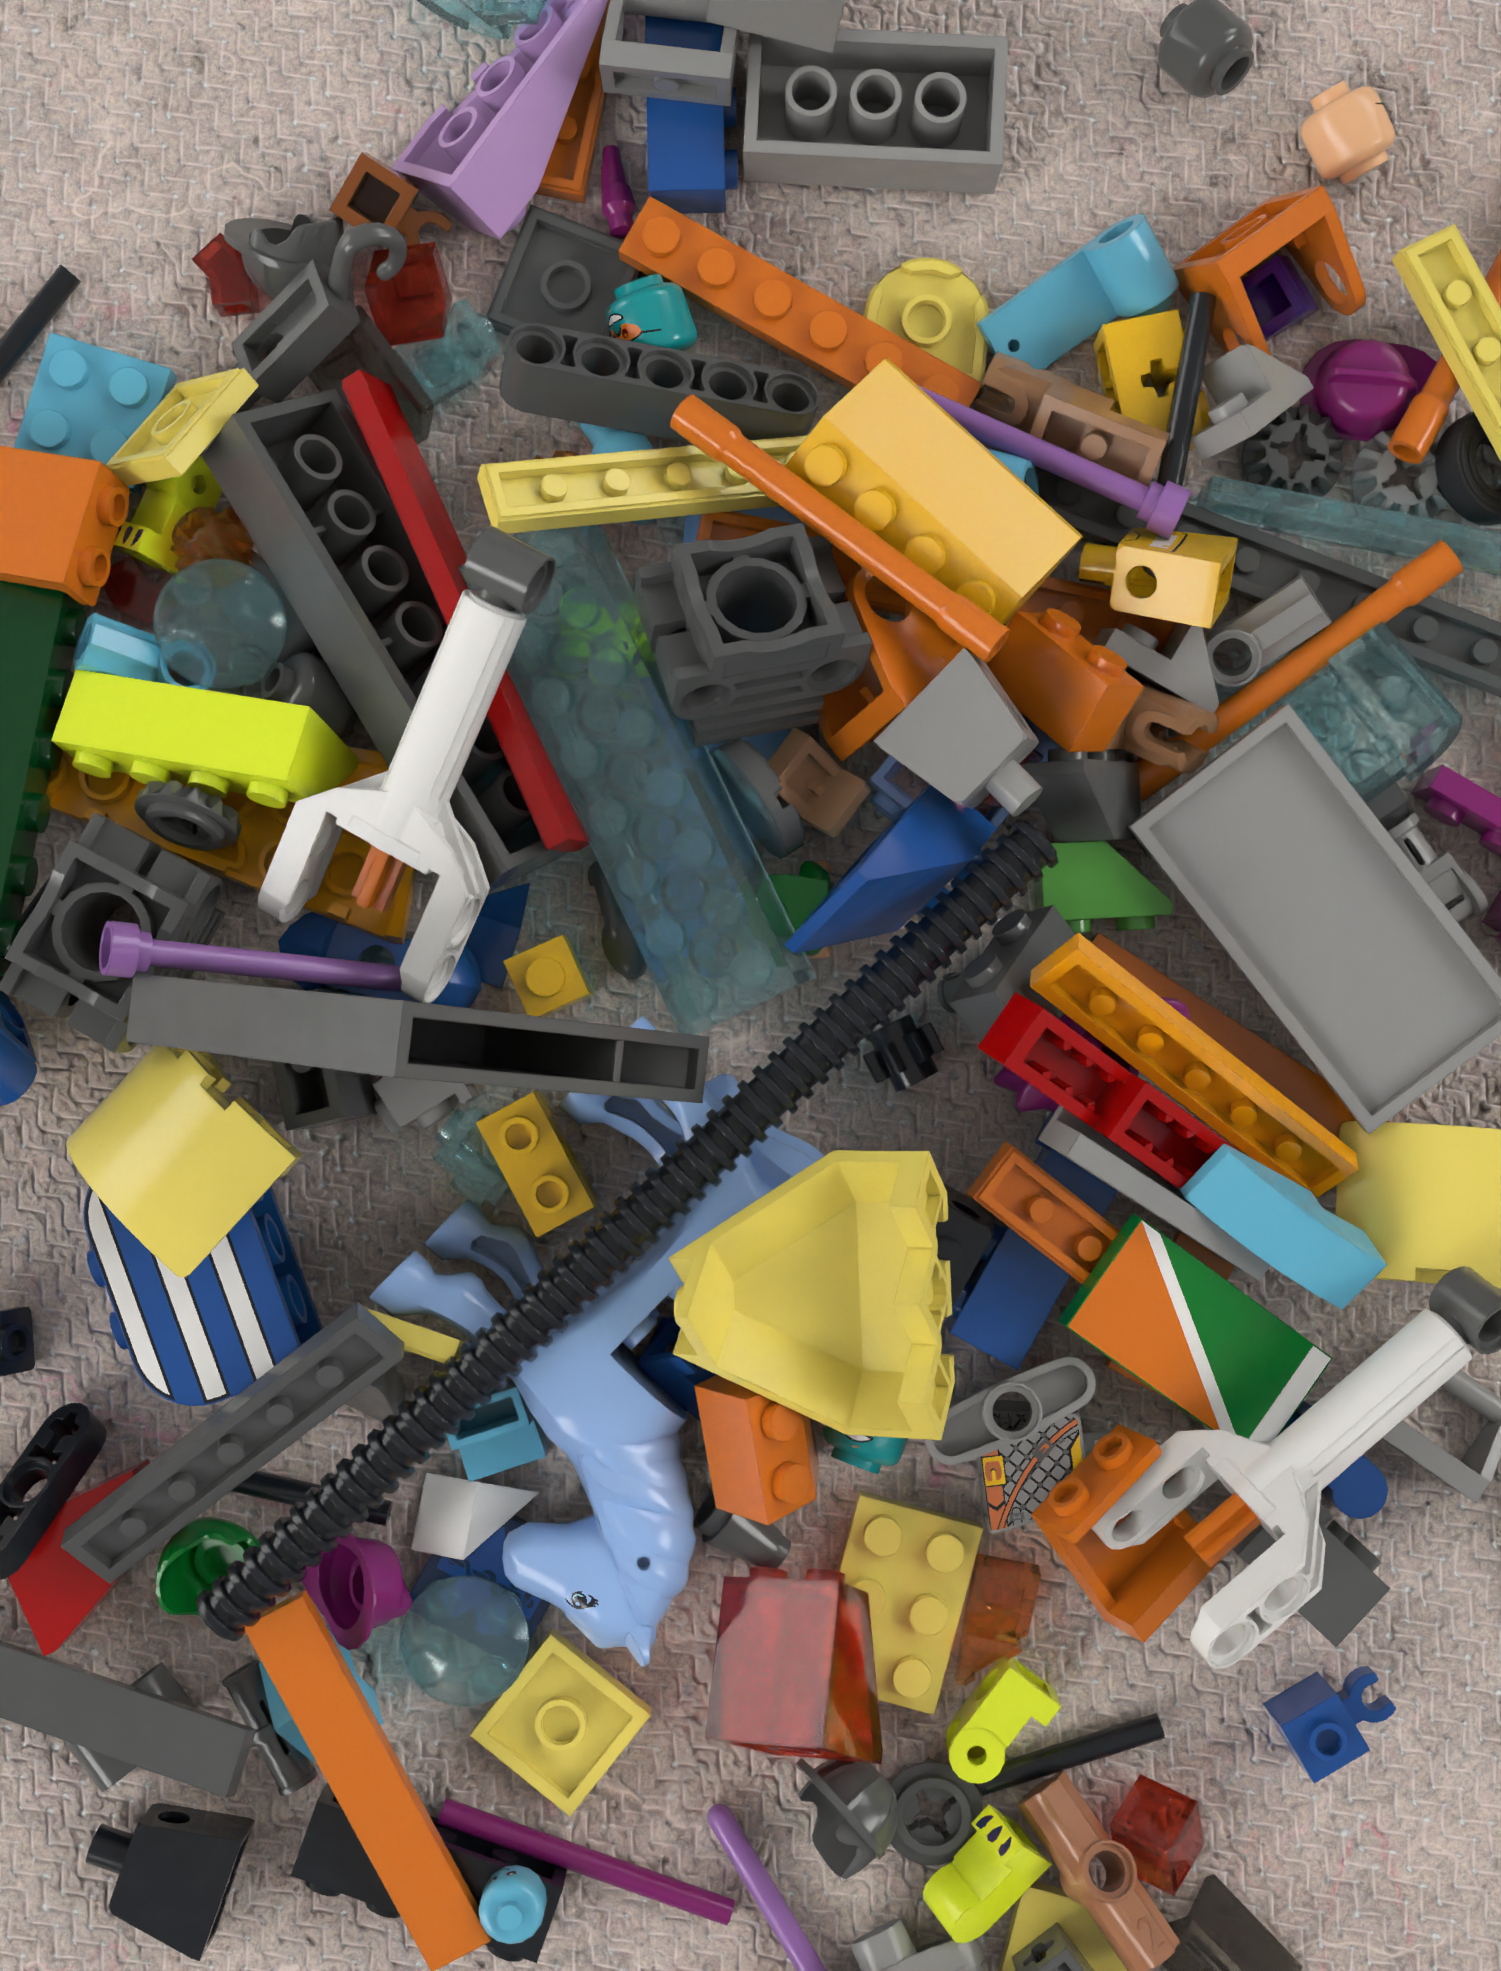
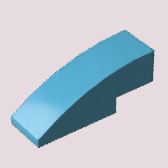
[1180,1143,1387,1309]

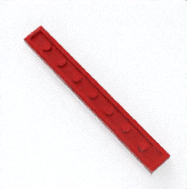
[341,369,594,852]

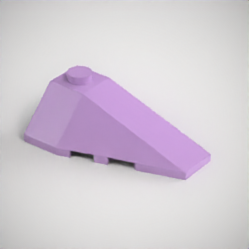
[391,0,608,239]

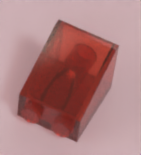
[705,1567,883,1764]

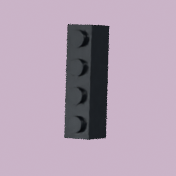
[290,1782,567,1963]

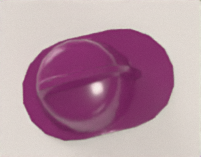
[1299,339,1437,442]
[302,1533,413,1650]

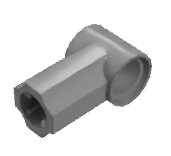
[1205,575,1332,687]

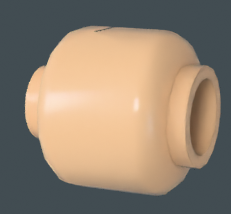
[1300,80,1396,185]

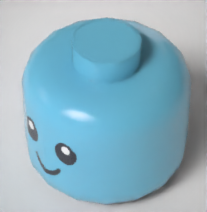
[478,1865,547,1944]

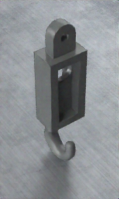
[231,222,407,413]

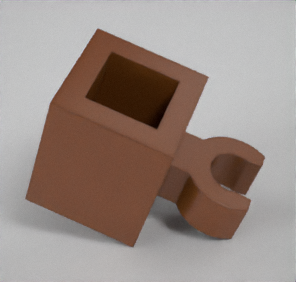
[329,152,453,261]

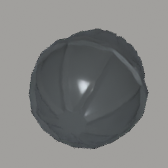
[224,214,344,299]
[795,1757,899,1879]

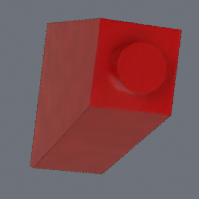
[8,1459,150,1656]

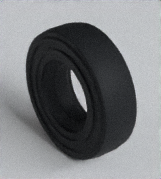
[1435,411,1501,526]

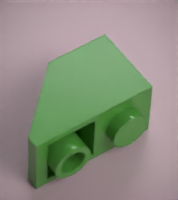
[1034,840,1173,933]

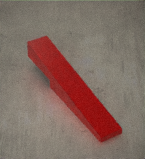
[977,992,1242,1191]

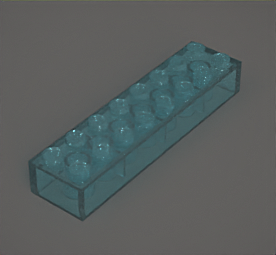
[459,524,817,1035]

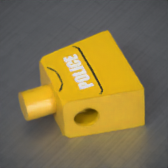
[1079,528,1238,629]

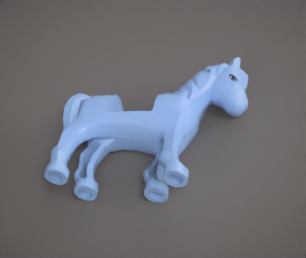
[369,1015,824,1667]

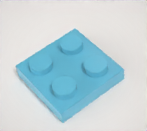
[14,332,177,495]

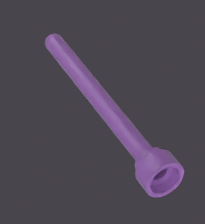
[916,384,1192,539]
[99,921,402,992]
[707,1804,827,1971]

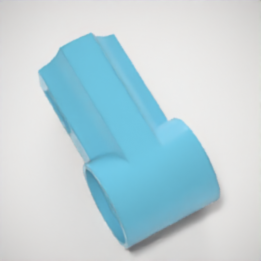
[73,613,216,690]

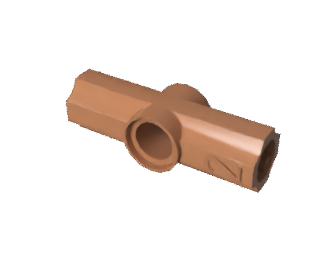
[1017,1771,1180,1971]

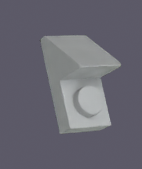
[1191,344,1313,461]
[1092,623,1219,713]

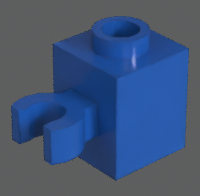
[1263,1666,1396,1784]

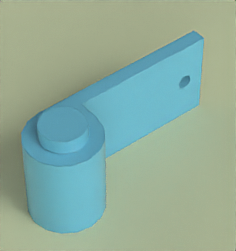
[976,213,1180,369]

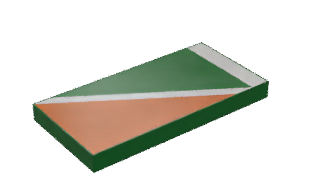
[1057,1213,1333,1441]

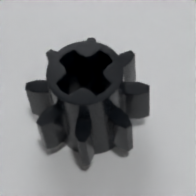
[862,1014,945,1092]

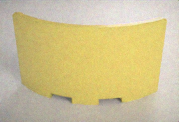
[66,1045,303,1277]
[1335,1121,1501,1289]

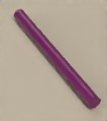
[437,1798,735,1926]

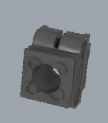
[633,523,872,747]
[0,812,226,1053]

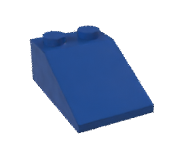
[784,784,997,954]

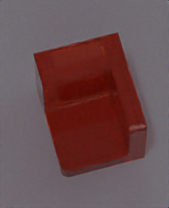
[365,241,452,347]
[1109,1774,1204,1896]

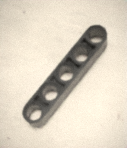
[499,323,820,443]

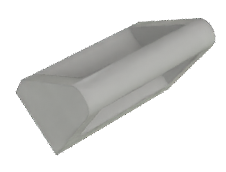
[599,0,739,107]
[1381,1370,1501,1503]

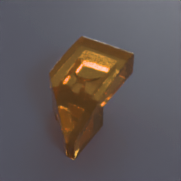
[955,1553,1041,1686]

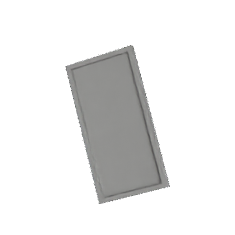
[1127,704,1501,1134]

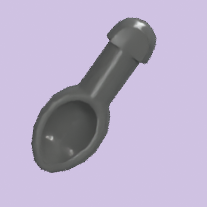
[588,859,649,979]

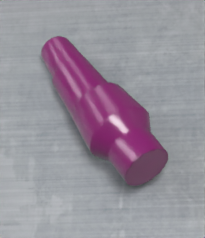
[601,145,637,239]

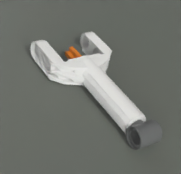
[258,526,556,1004]
[1091,1266,1501,1669]

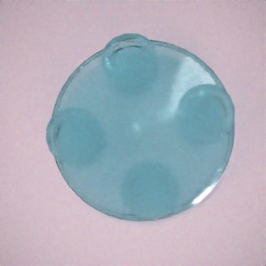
[153,559,287,689]
[400,1575,529,1706]

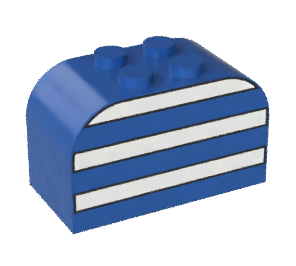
[83,1186,323,1406]

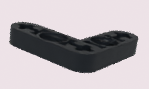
[0,1403,107,1580]

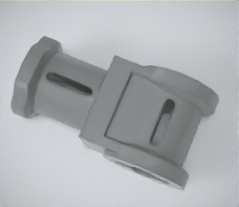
[1387,811,1489,923]

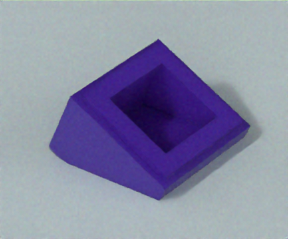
[1241,254,1319,341]

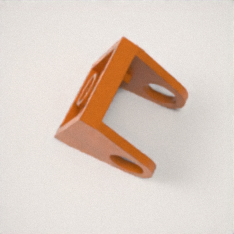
[1173,185,1366,355]
[818,567,964,762]

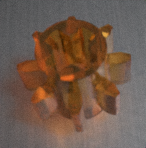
[171,506,254,587]

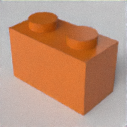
[987,608,1144,752]

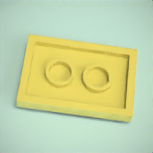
[810,1490,983,1715]

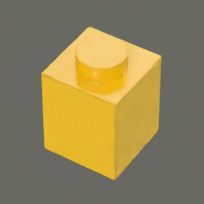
[503,934,594,1017]

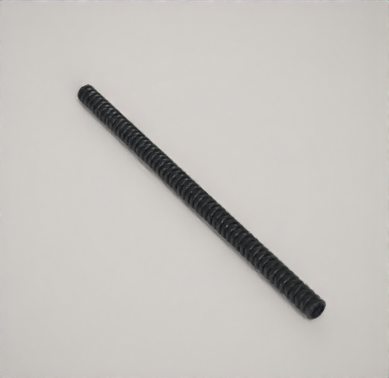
[196,819,1059,1641]

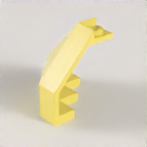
[668,1150,955,1440]

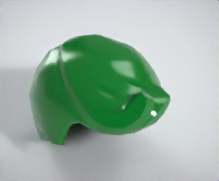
[155,1517,259,1616]

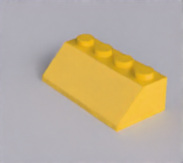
[785,359,1083,625]

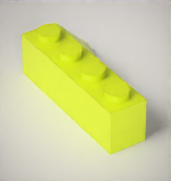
[51,670,359,809]

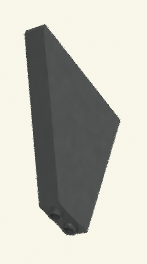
[126,973,710,1103]

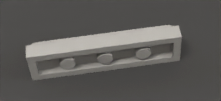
[1038,1106,1270,1281]

